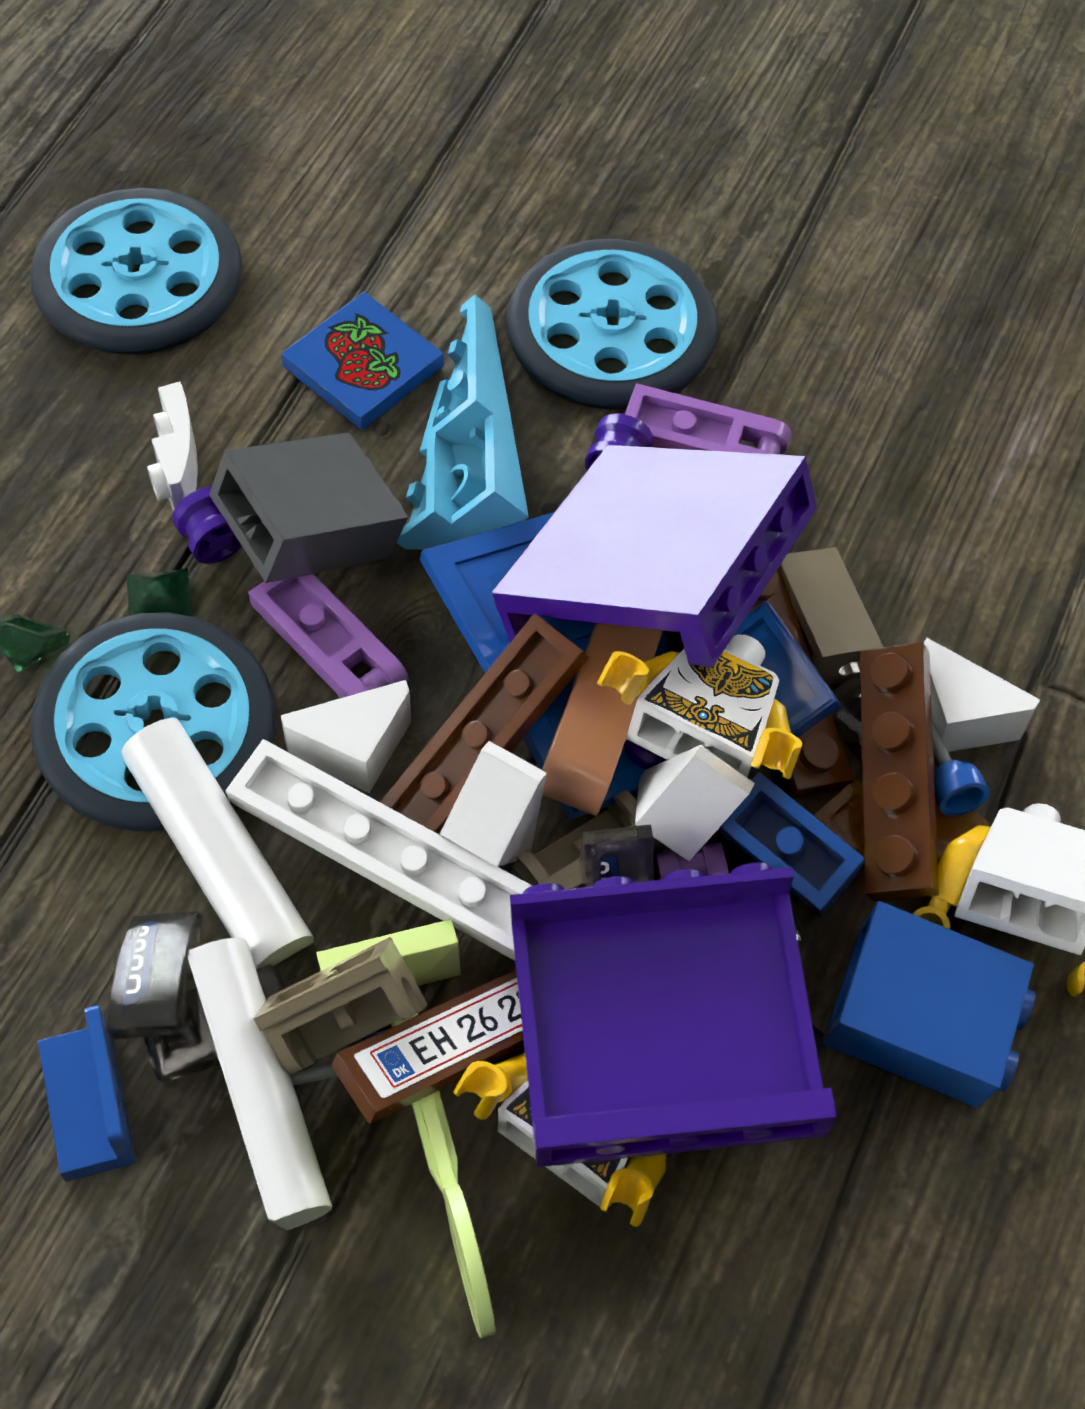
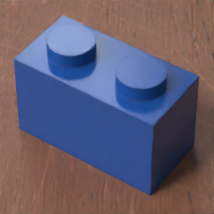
[719,772,865,918]

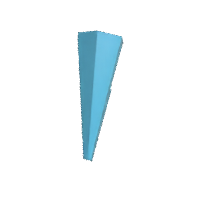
[397,295,529,549]

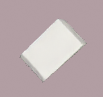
[924,638,1040,752]
[281,680,412,793]
[440,741,547,867]
[635,745,755,861]

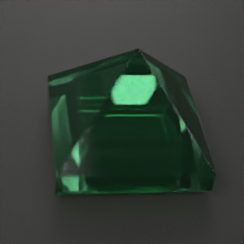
[126,568,192,617]
[0,614,71,672]

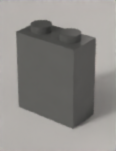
[209,432,408,583]

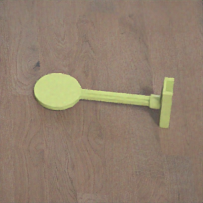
[316,919,496,1339]

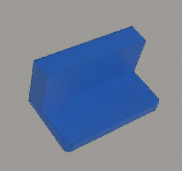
[38,1005,136,1182]

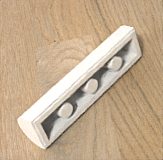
[121,718,314,975]
[187,938,332,1231]

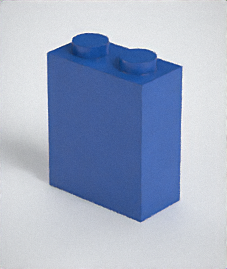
[822,901,1036,1108]

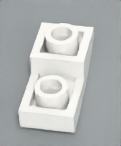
[147,381,198,511]

